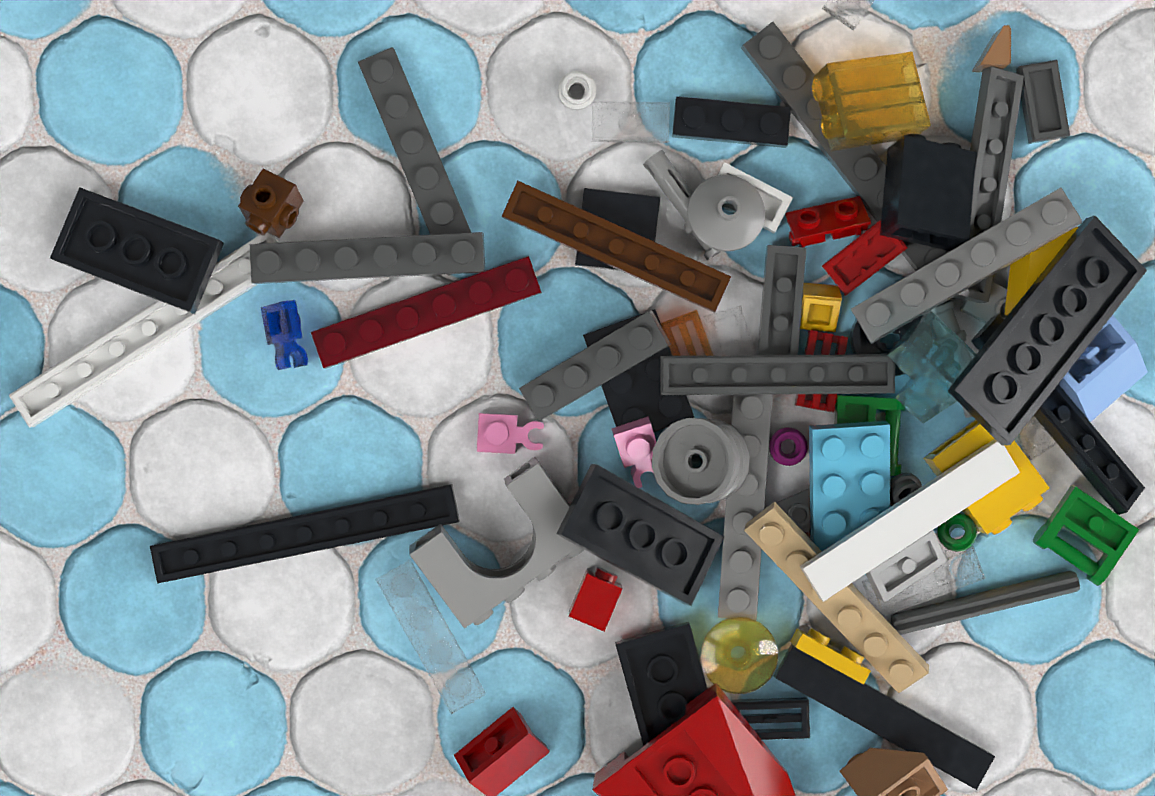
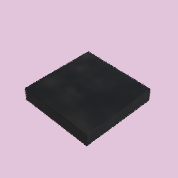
[575,188,660,271]

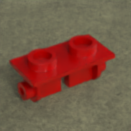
[785,196,871,248]

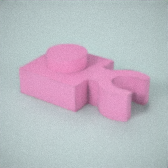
[477,413,544,454]
[611,417,657,488]

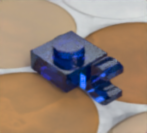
[261,300,308,370]

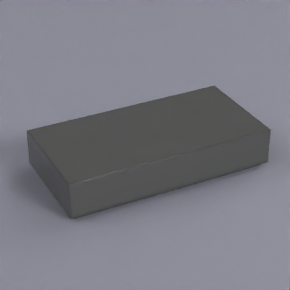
[1016,60,1070,144]

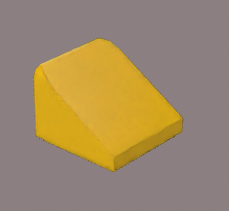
[800,283,842,332]

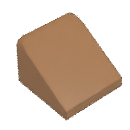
[972,25,1011,72]

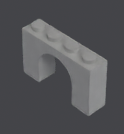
[409,457,584,628]

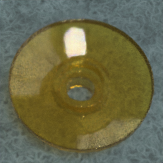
[701,617,778,694]

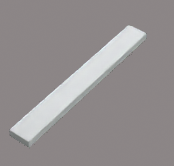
[9,232,278,428]

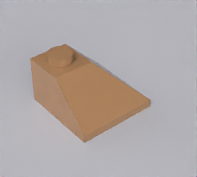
[839,748,948,796]

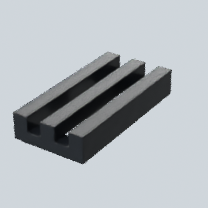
[731,697,810,740]

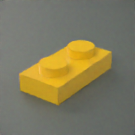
[790,627,871,685]

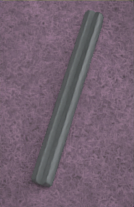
[891,571,1080,635]

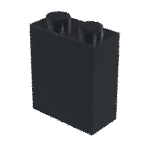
[880,134,976,251]

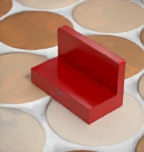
[454,707,550,796]

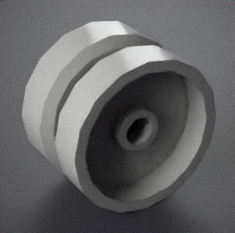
[652,418,750,505]

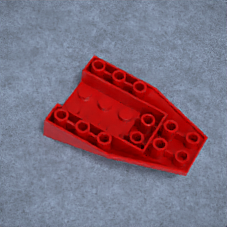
[592,683,796,796]

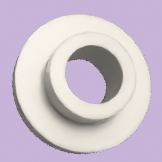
[558,71,596,110]

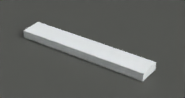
[800,439,1020,602]

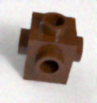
[238,168,304,239]

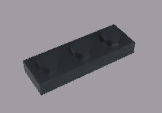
[672,96,791,148]

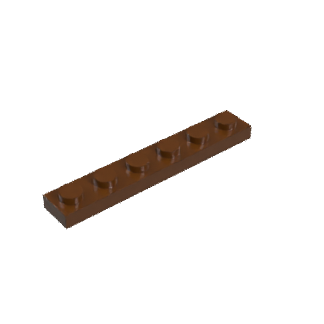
[502,180,731,313]

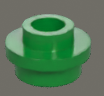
[937,513,977,552]

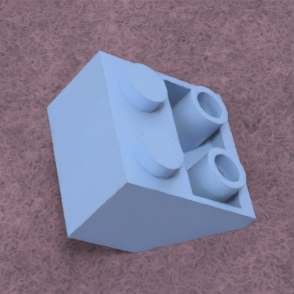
[1059,315,1148,422]

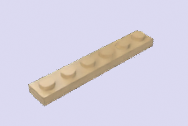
[744,502,929,693]

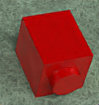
[568,567,623,632]

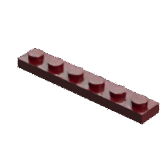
[311,256,542,369]

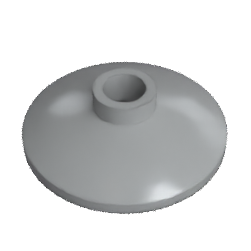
[687,175,765,251]

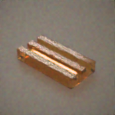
[661,310,714,356]

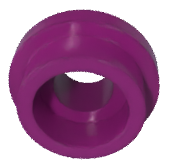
[769,427,808,466]

